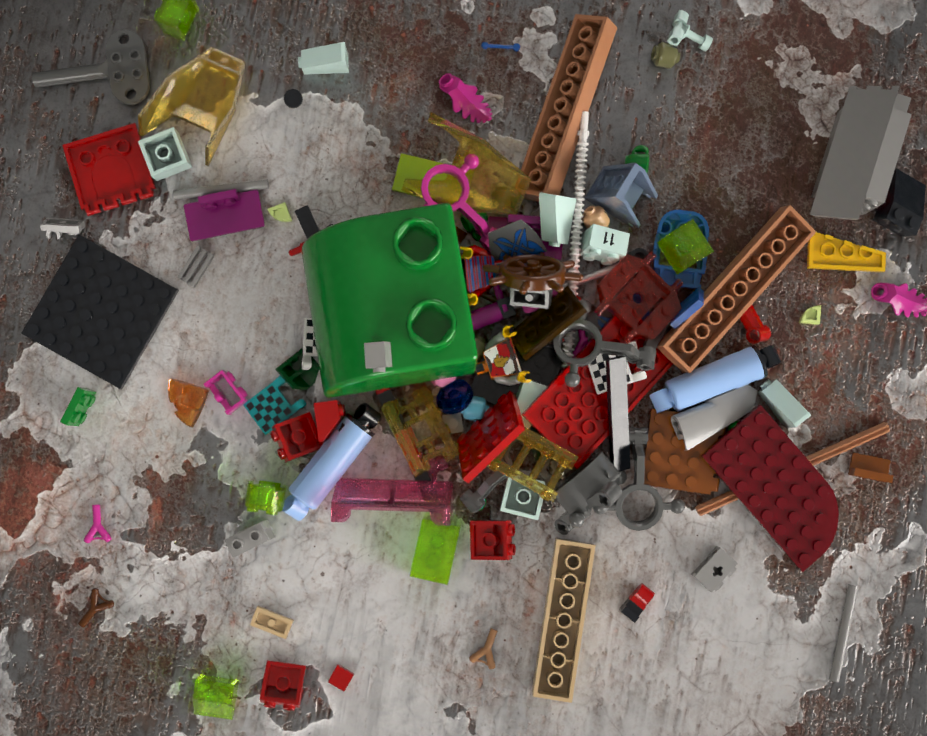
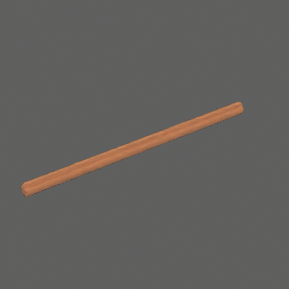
[695,422,890,516]

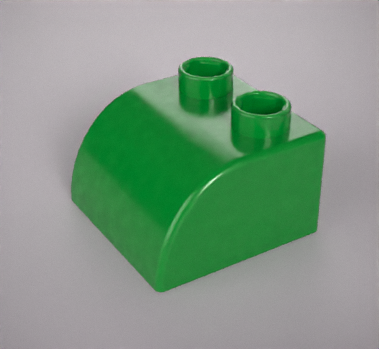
[301,203,478,398]

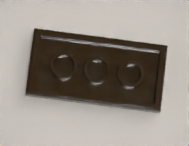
[510,285,587,360]

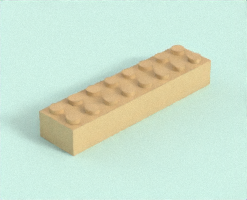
[532,538,596,703]

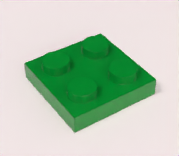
[60,387,96,426]

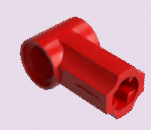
[740,305,771,344]

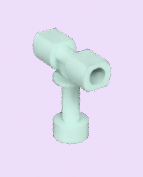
[667,10,713,52]

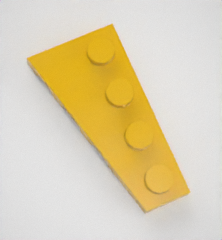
[807,231,886,273]

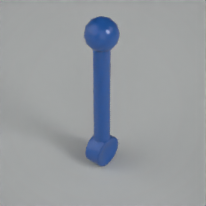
[481,42,520,52]

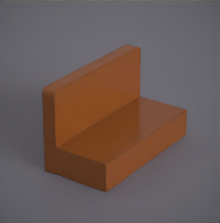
[848,453,894,483]

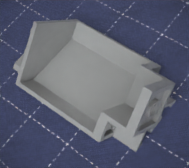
[810,86,912,220]

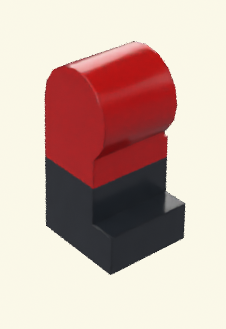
[619,583,655,623]

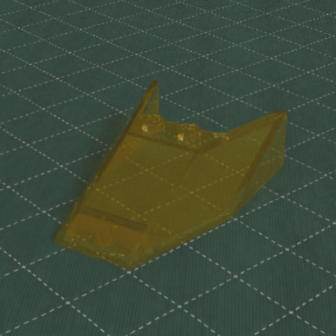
[138,47,246,166]
[402,112,531,215]

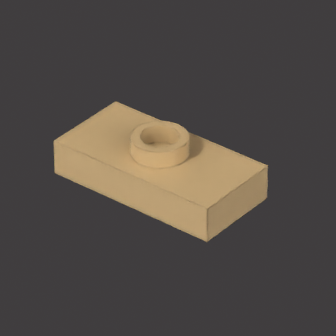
[250,606,294,639]

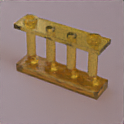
[487,427,578,502]

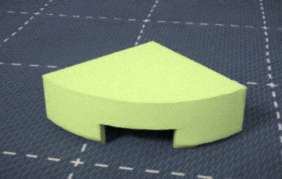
[268,202,292,222]
[799,305,821,325]

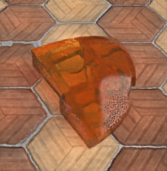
[168,378,209,427]

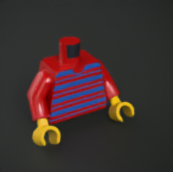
[460,245,503,306]

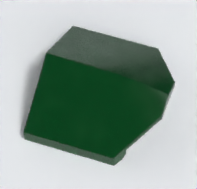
[275,348,320,390]

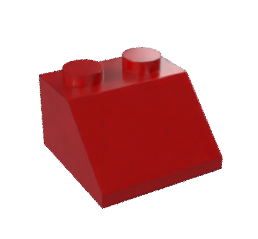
[314,400,346,442]

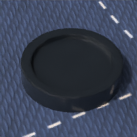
[284,89,303,108]

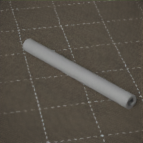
[173,179,269,200]
[829,584,858,683]

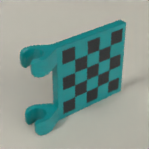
[243,376,307,435]

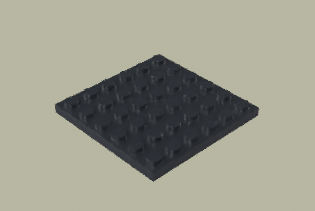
[21,235,179,389]

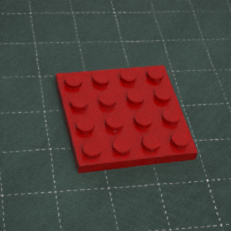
[457,391,525,484]

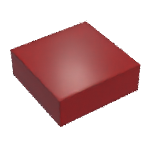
[328,664,354,692]

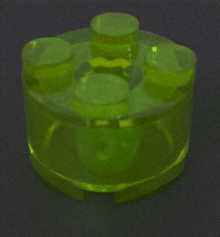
[245,480,287,515]

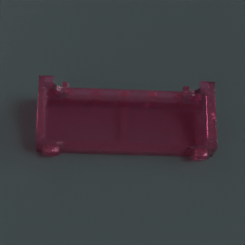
[331,478,454,526]

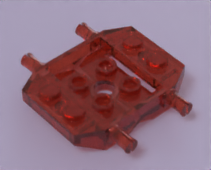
[594,251,683,344]

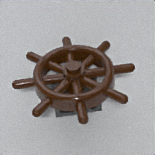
[482,252,583,309]

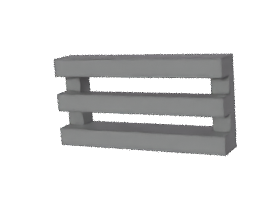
[177,245,214,288]

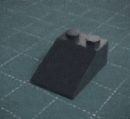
[873,168,926,237]

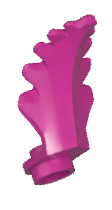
[439,73,493,123]
[871,283,927,318]

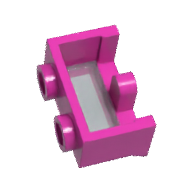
[204,370,248,415]

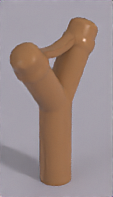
[469,628,498,669]

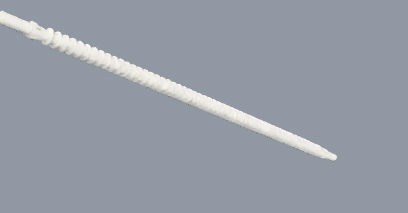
[555,111,589,477]

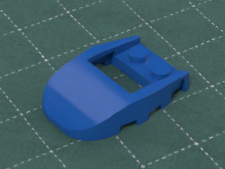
[652,210,710,290]

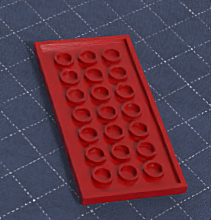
[521,304,673,469]

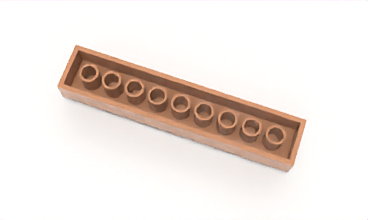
[514,14,617,202]
[657,205,816,373]

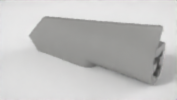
[671,385,758,450]

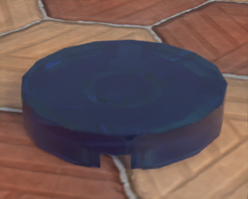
[436,379,473,415]

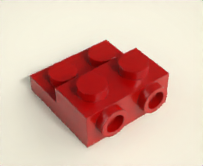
[270,412,323,463]
[470,520,516,560]
[259,660,306,711]

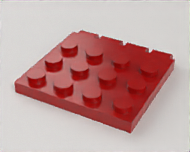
[62,123,156,216]

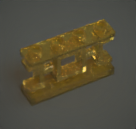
[381,386,459,477]

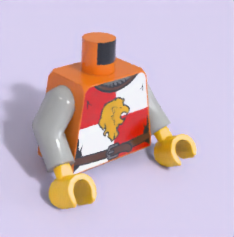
[476,325,531,386]

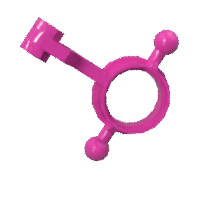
[421,154,496,251]

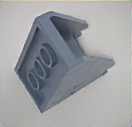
[585,163,658,228]

